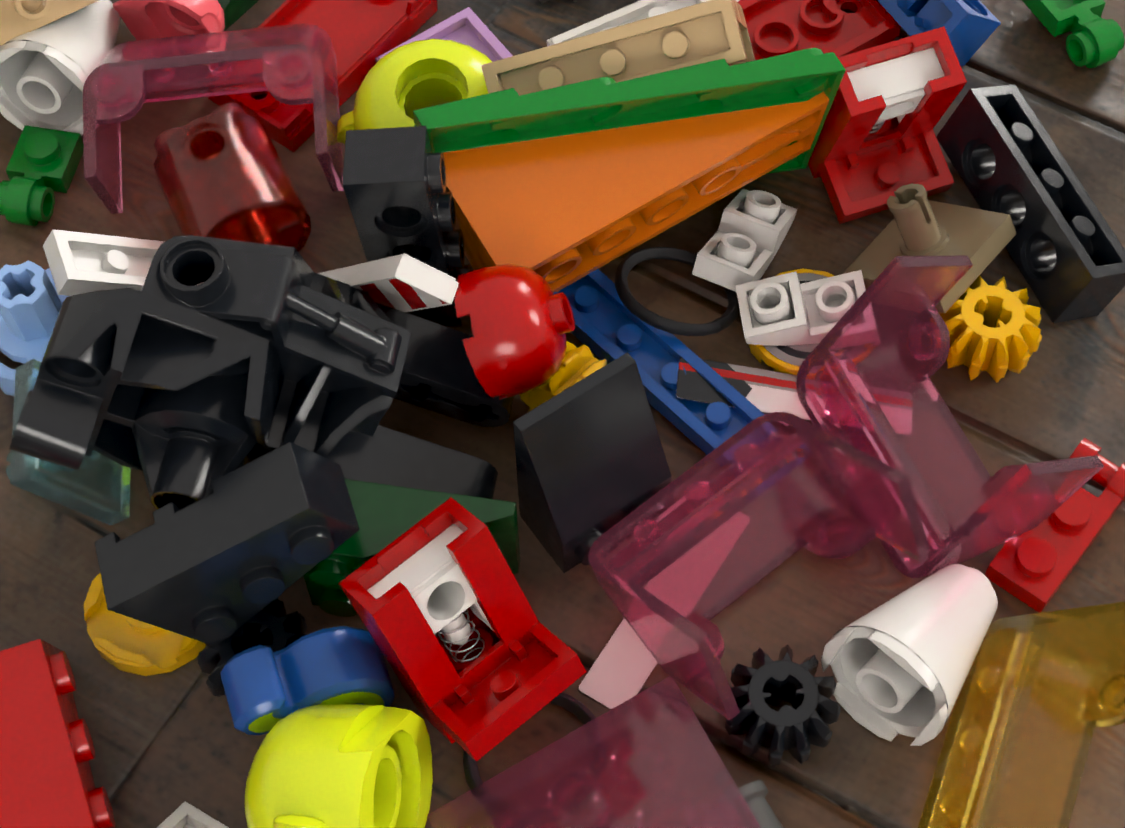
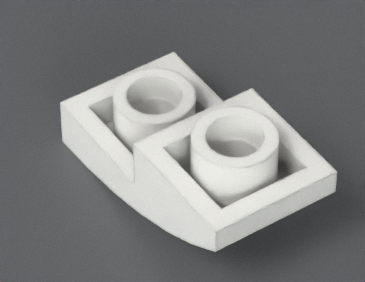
[692,188,797,292]
[735,270,875,346]

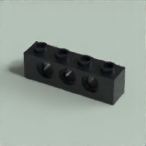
[936,84,1125,324]
[342,126,472,327]

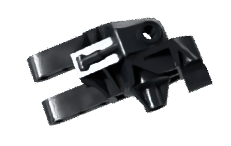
[9,235,514,510]

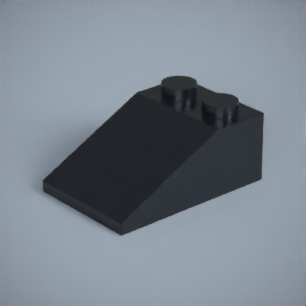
[513,352,672,573]

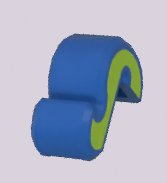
[220,626,394,736]

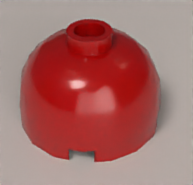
[455,264,575,400]

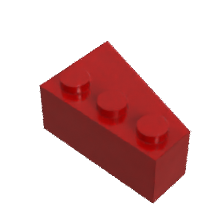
[0,639,115,828]

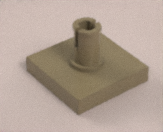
[843,184,1017,313]

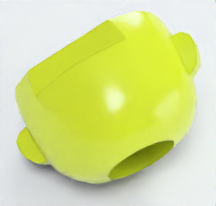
[337,39,492,144]
[245,704,433,828]

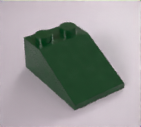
[303,479,521,617]

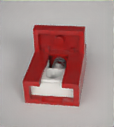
[808,26,967,224]
[339,497,587,762]

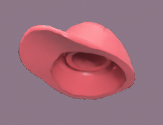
[113,0,225,60]

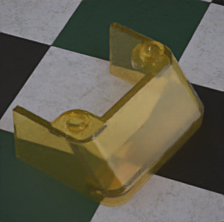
[918,602,1125,828]

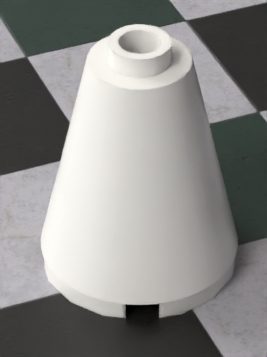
[0,0,120,136]
[821,564,998,746]

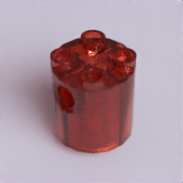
[154,103,311,252]

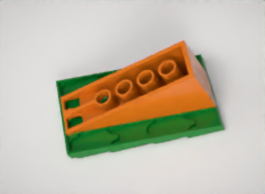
[413,48,846,293]

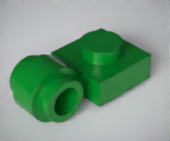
[1022,0,1124,68]
[0,125,85,226]

